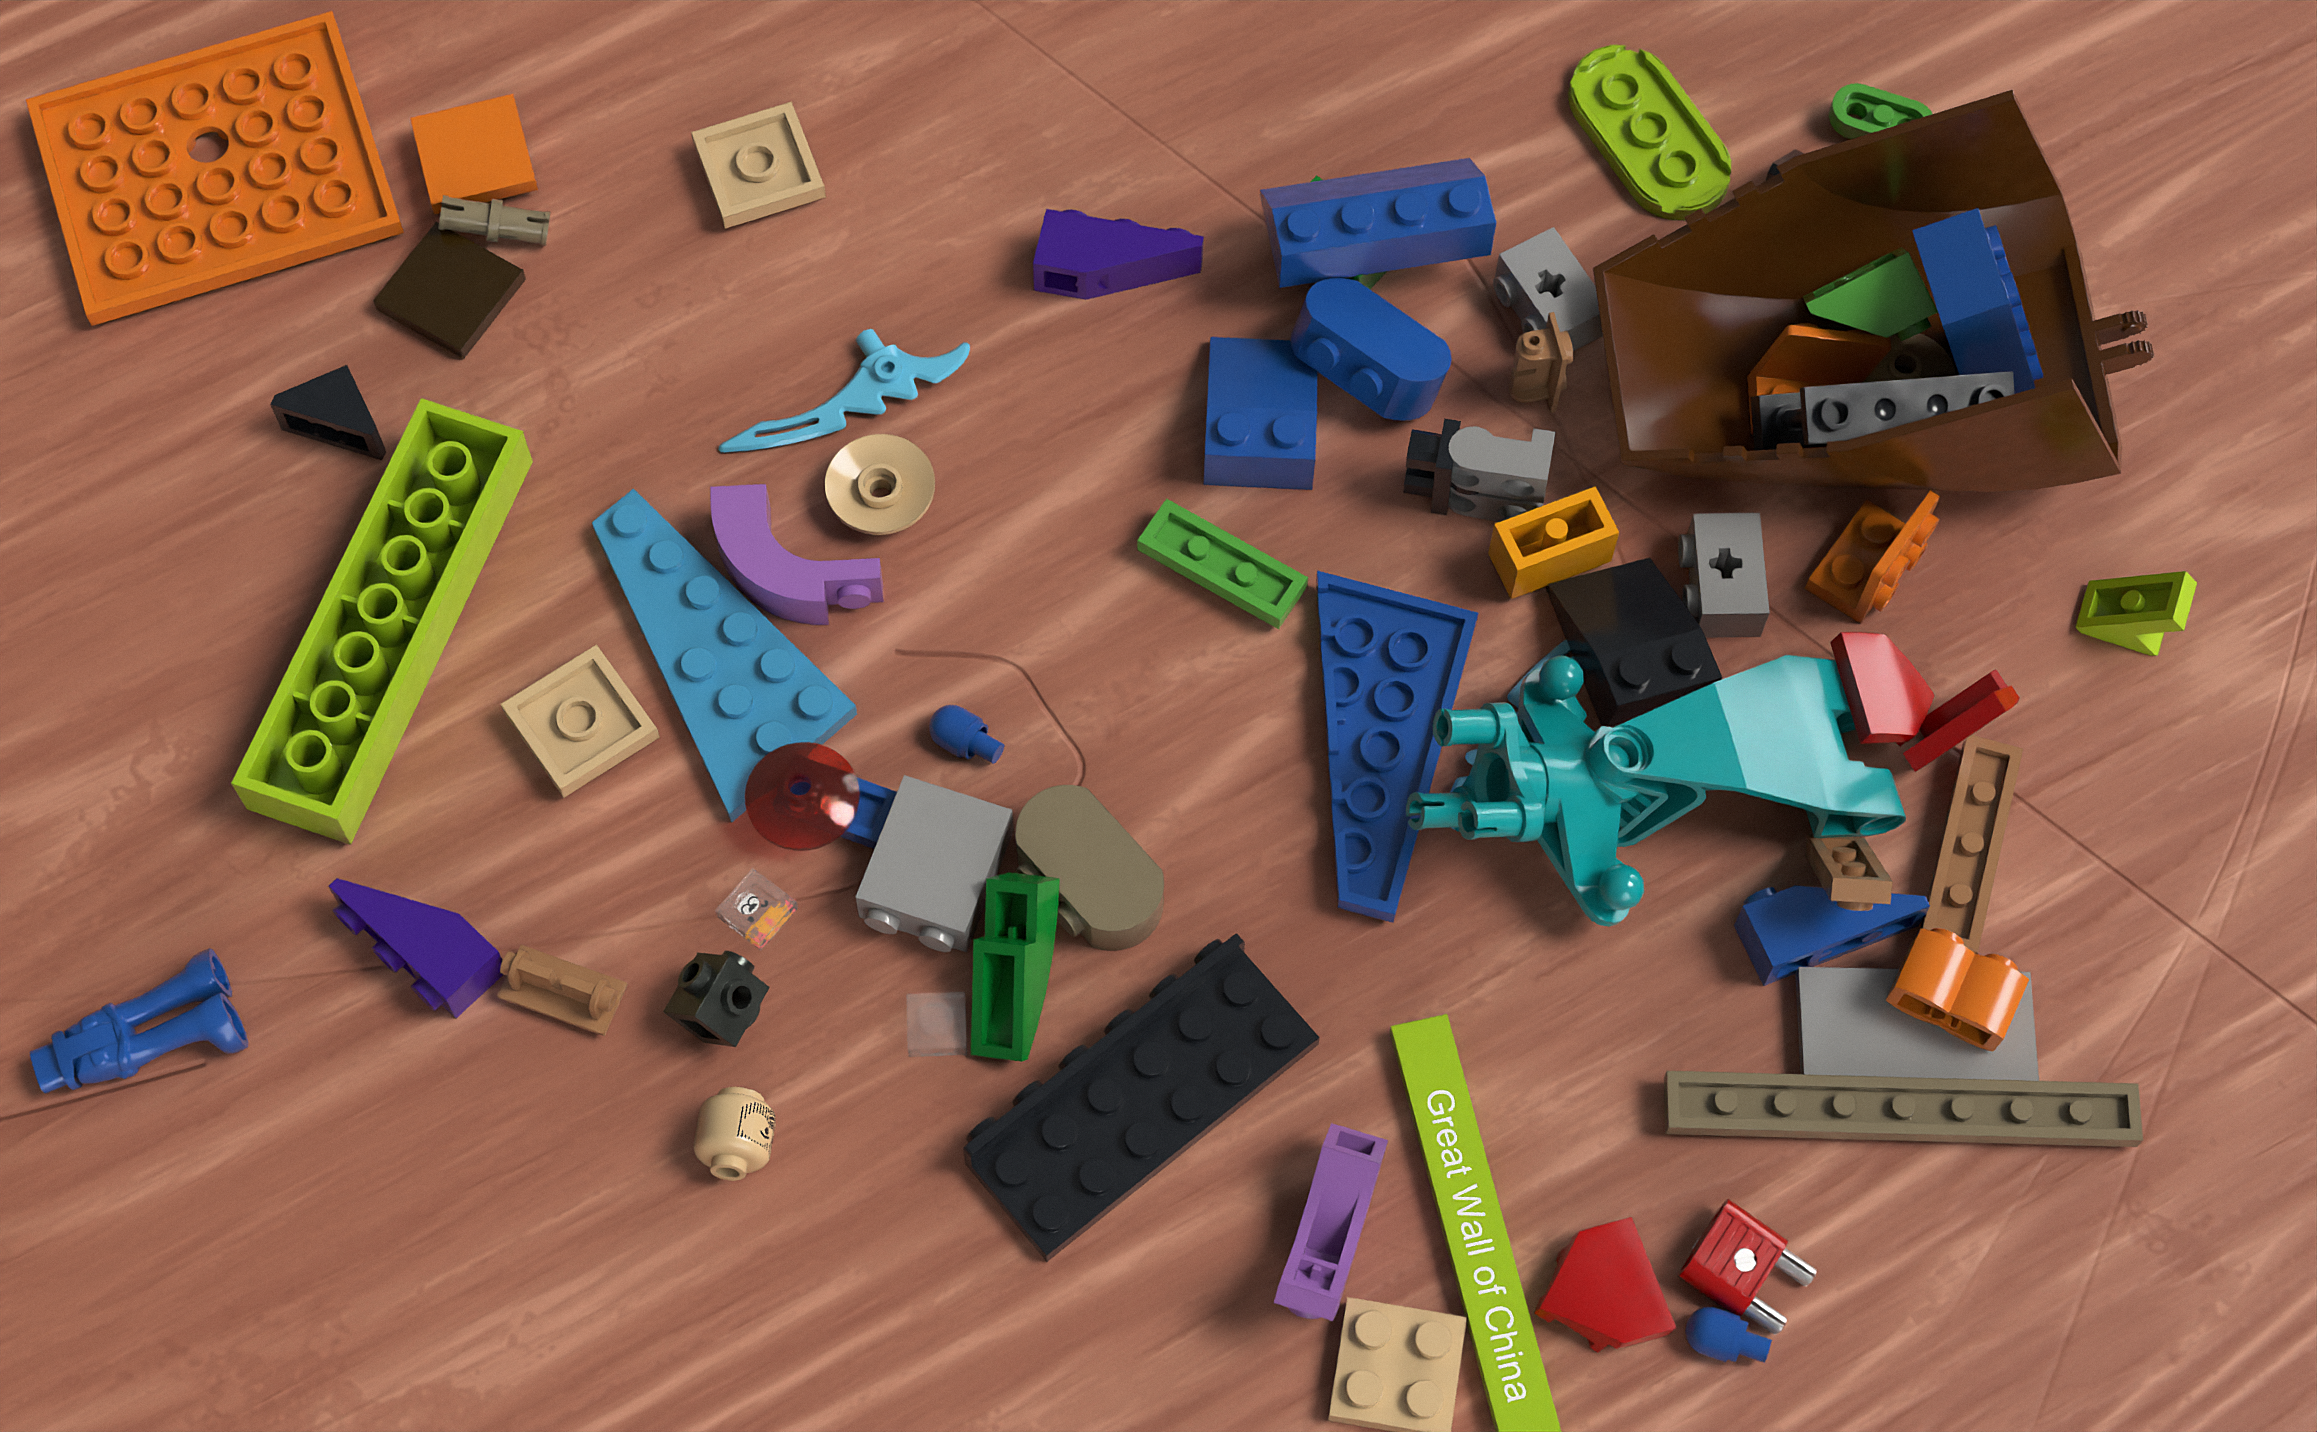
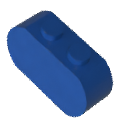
[1290,278,1452,421]

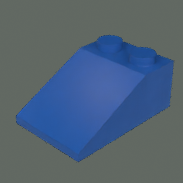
[1203,337,1317,490]

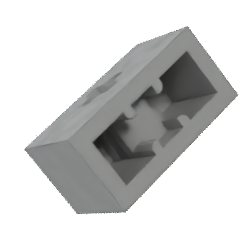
[1493,227,1603,351]
[1678,513,1770,638]

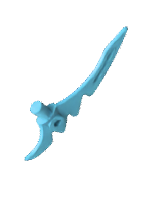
[719,329,970,453]

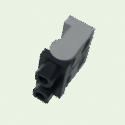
[1403,418,1556,522]

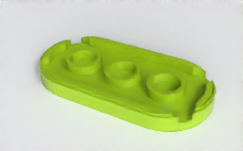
[1568,45,1731,221]

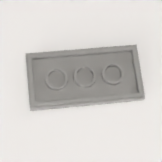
[1795,967,2039,1081]

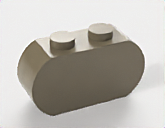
[1016,785,1164,951]

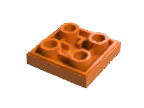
[410,94,538,215]

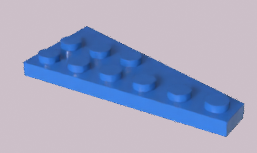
[1316,571,1479,923]

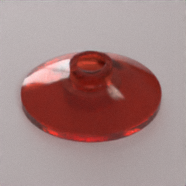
[745,742,860,851]

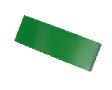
[971,872,1060,1062]

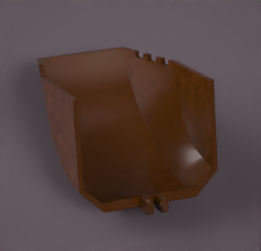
[1593,90,2154,492]

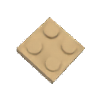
[691,102,826,229]
[501,645,660,798]
[1328,1297,1467,1432]

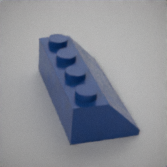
[1260,158,1497,288]

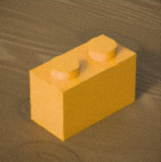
[1488,486,1619,599]

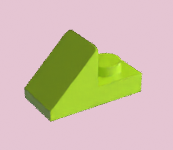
[2075,571,2197,656]

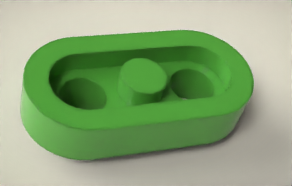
[1829,83,1933,139]

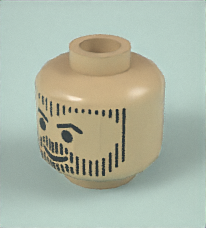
[693,1087,776,1181]

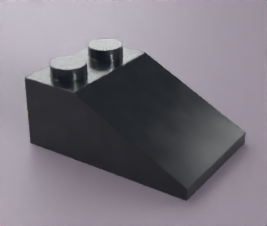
[1546,557,1723,728]

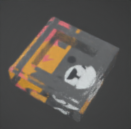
[715,868,798,950]

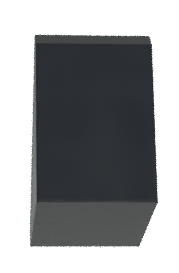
[270,365,386,460]

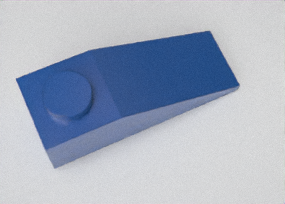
[1734,886,1930,986]

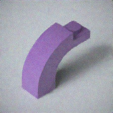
[710,484,884,625]
[1274,1123,1388,1321]

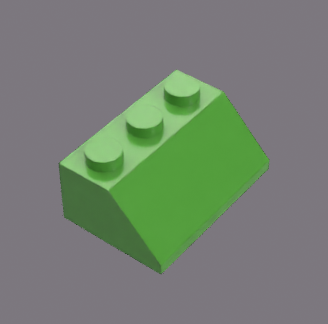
[1803,247,1938,341]

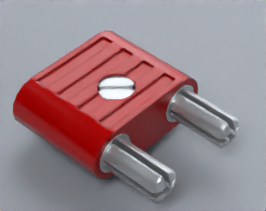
[1678,1199,1817,1335]

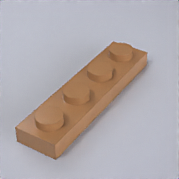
[1920,735,2023,954]

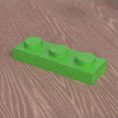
[1137,498,1308,629]

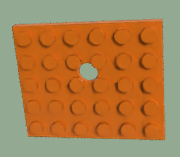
[26,11,404,326]

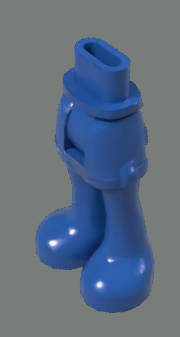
[30,948,249,1094]

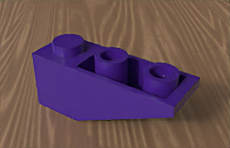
[1033,209,1204,300]
[328,878,504,1019]

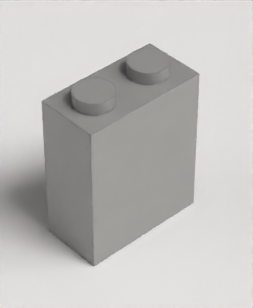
[855,775,1014,952]

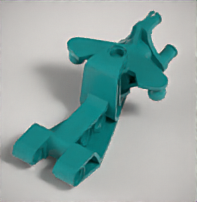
[1406,655,1906,927]

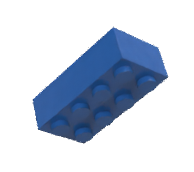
[1912,208,2044,394]

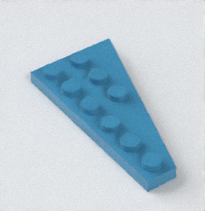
[592,489,857,823]

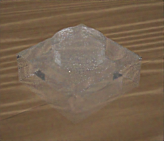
[907,992,967,1057]

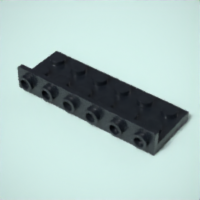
[963,933,1320,1262]

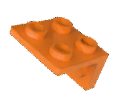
[1747,323,1891,434]
[1805,490,1940,624]

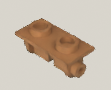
[1508,312,1573,413]
[497,945,628,1036]

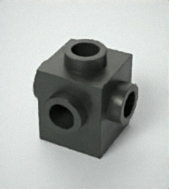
[663,950,770,1047]

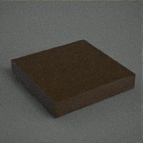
[373,222,526,359]

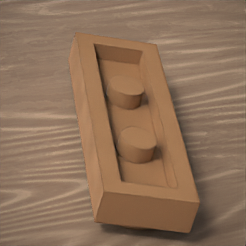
[1805,834,1893,911]

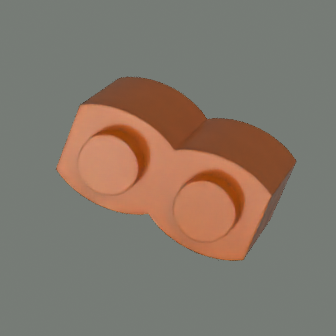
[1886,928,2029,1052]

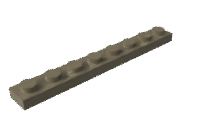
[1664,1071,2143,1147]

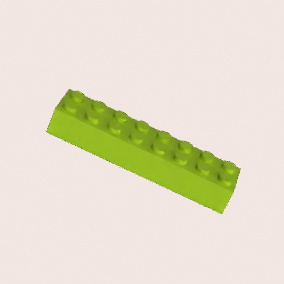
[231,398,533,845]

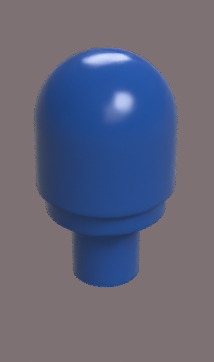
[929,705,1005,764]
[1685,1307,1772,1363]

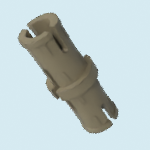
[439,195,550,246]

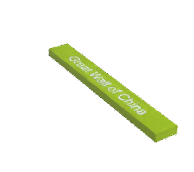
[1389,1014,1561,1432]

